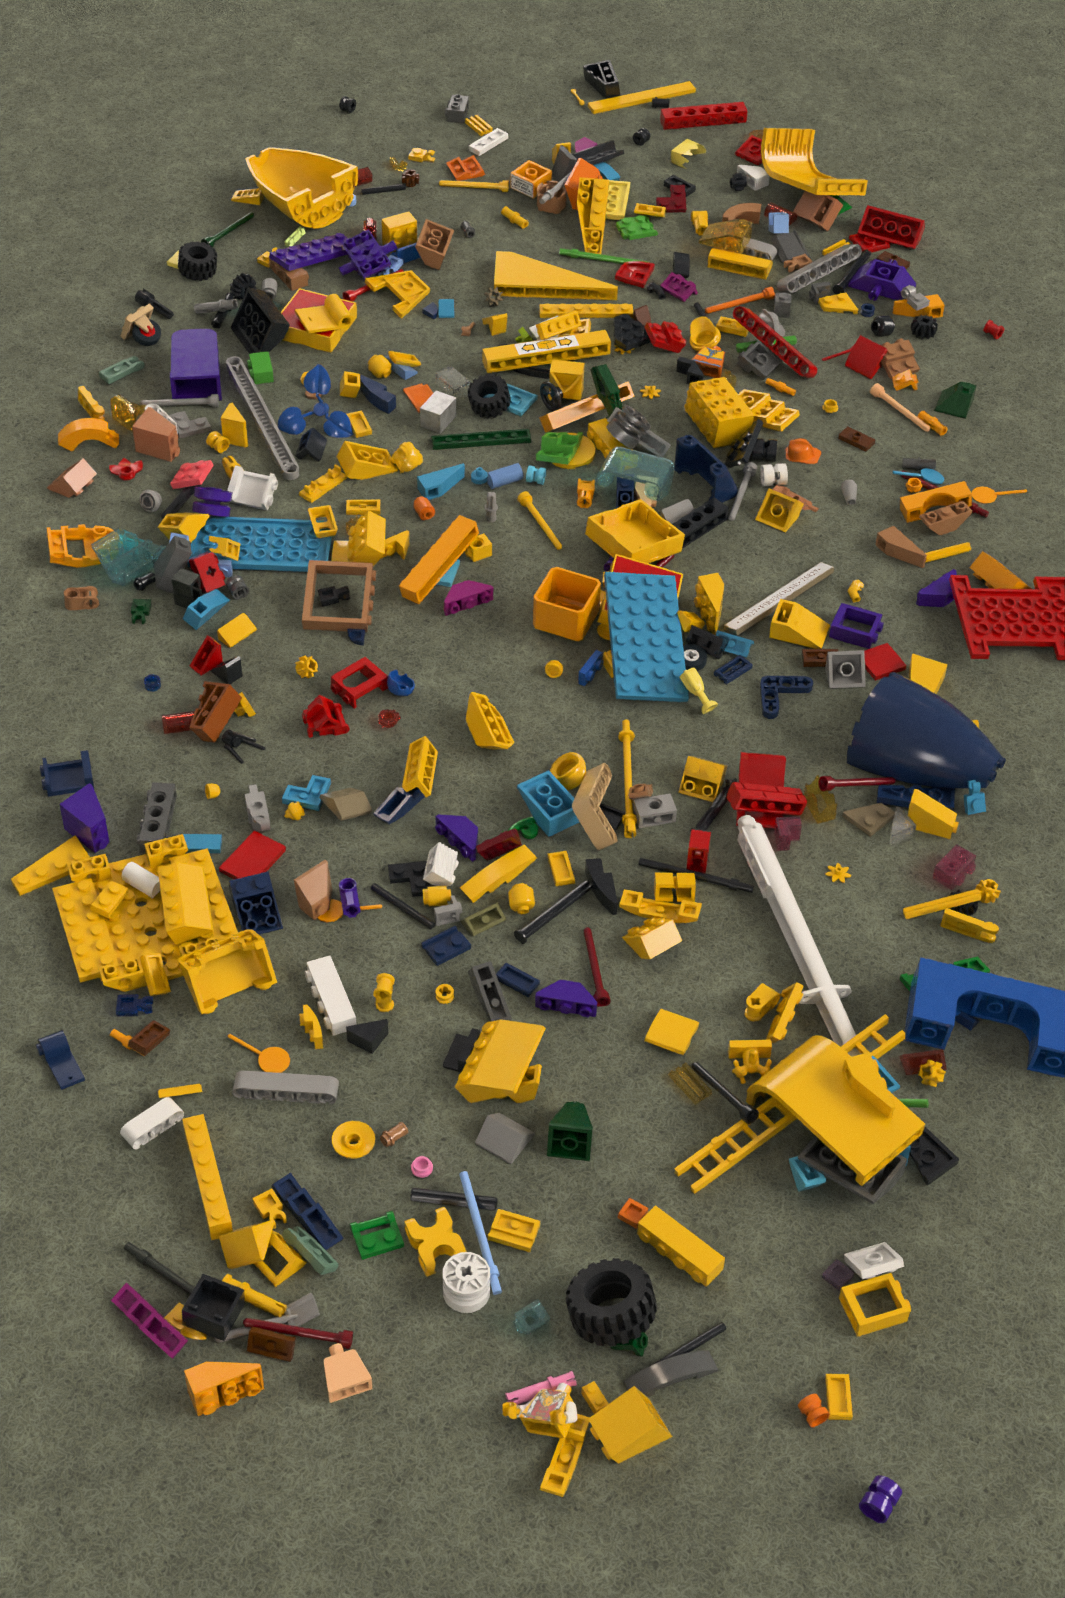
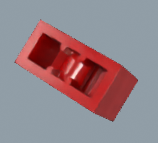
[189,552,225,593]
[686,829,711,873]

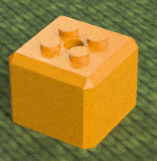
[533,567,601,642]

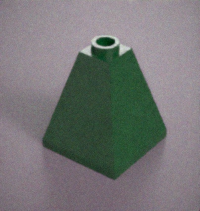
[547,1101,593,1161]

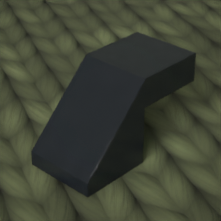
[676,357,703,384]

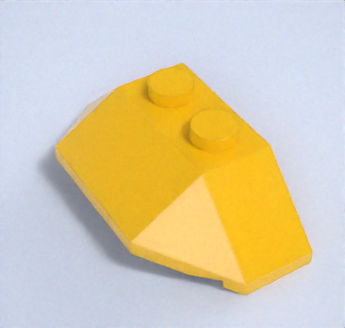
[466,692,514,750]

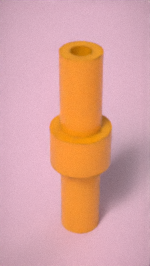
[765,378,796,396]
[110,1029,144,1056]

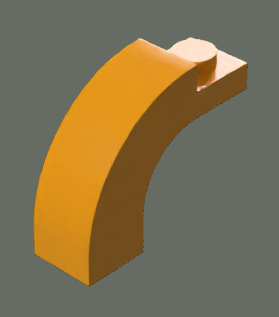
[58,418,119,451]

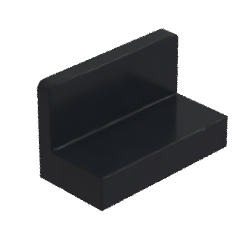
[295,428,327,461]
[443,1028,480,1072]

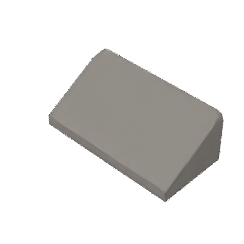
[660,499,694,524]

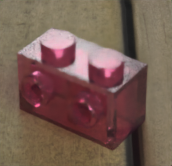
[933,844,976,890]

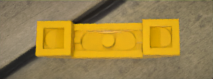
[619,889,702,923]
[540,1414,590,1497]

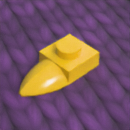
[165,1302,207,1340]

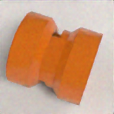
[798,1393,830,1427]

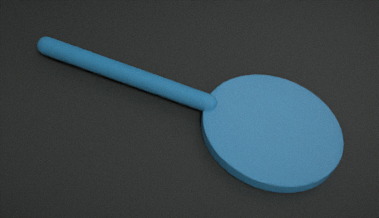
[892,468,944,484]

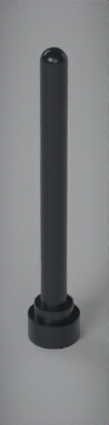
[692,1062,759,1124]

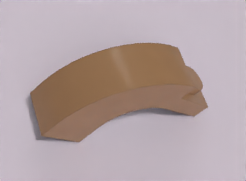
[722,203,762,233]

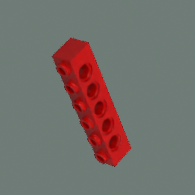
[660,102,747,130]

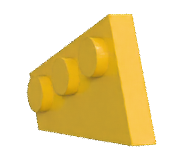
[766,982,804,1044]

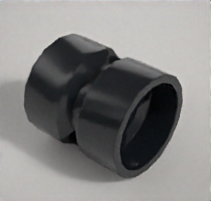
[752,438,777,461]

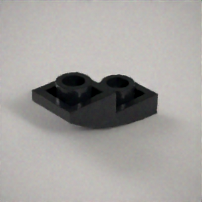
[673,252,690,278]

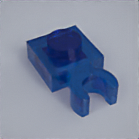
[116,994,153,1016]

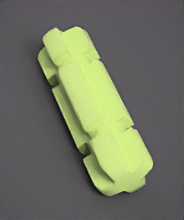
[284,226,305,247]

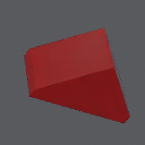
[189,635,223,676]

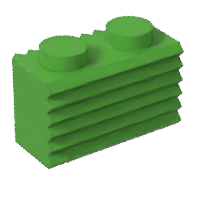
[247,352,274,384]

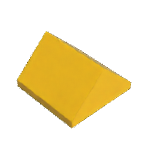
[221,402,248,447]
[219,1220,275,1269]

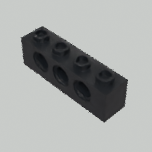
[672,498,729,549]

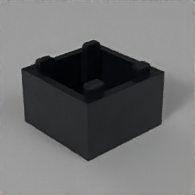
[182,1274,245,1341]

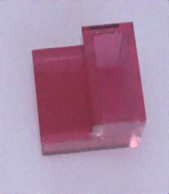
[774,816,802,851]

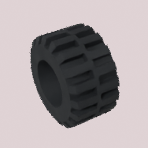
[178,241,217,281]
[467,374,511,419]

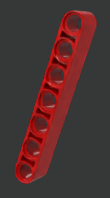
[733,306,817,378]

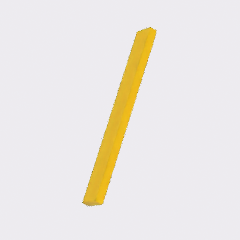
[588,81,696,114]

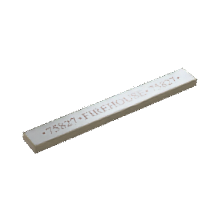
[723,562,834,636]

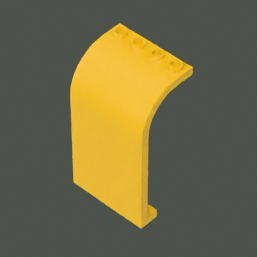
[761,128,868,195]
[746,1035,925,1186]

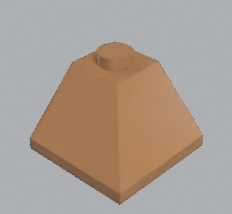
[294,860,332,920]

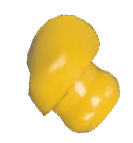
[847,580,864,603]

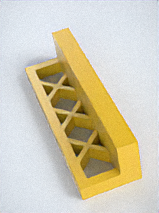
[402,736,438,797]

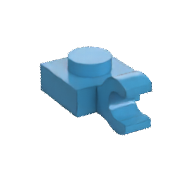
[964,780,986,815]

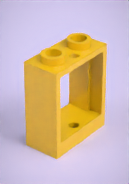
[839,1273,911,1337]

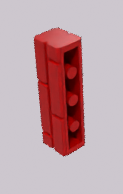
[726,782,807,816]

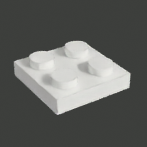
[844,1242,904,1279]

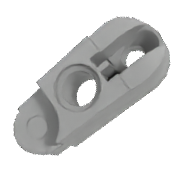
[245,784,271,832]

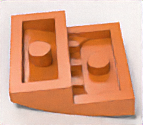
[446,155,485,181]

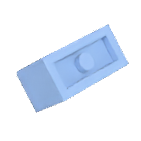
[768,212,789,233]

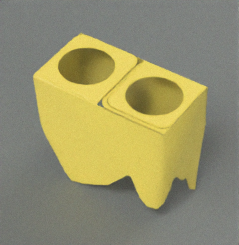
[671,139,706,169]

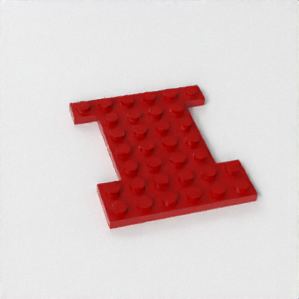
[949,575,1065,660]

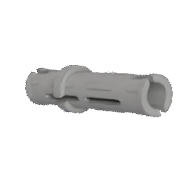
[194,299,238,314]

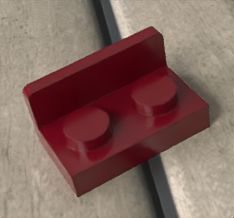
[476,828,522,861]

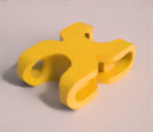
[404,1207,466,1277]

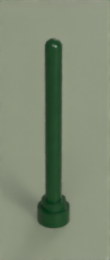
[201,212,254,247]

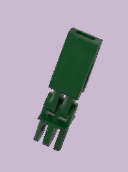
[590,364,623,419]

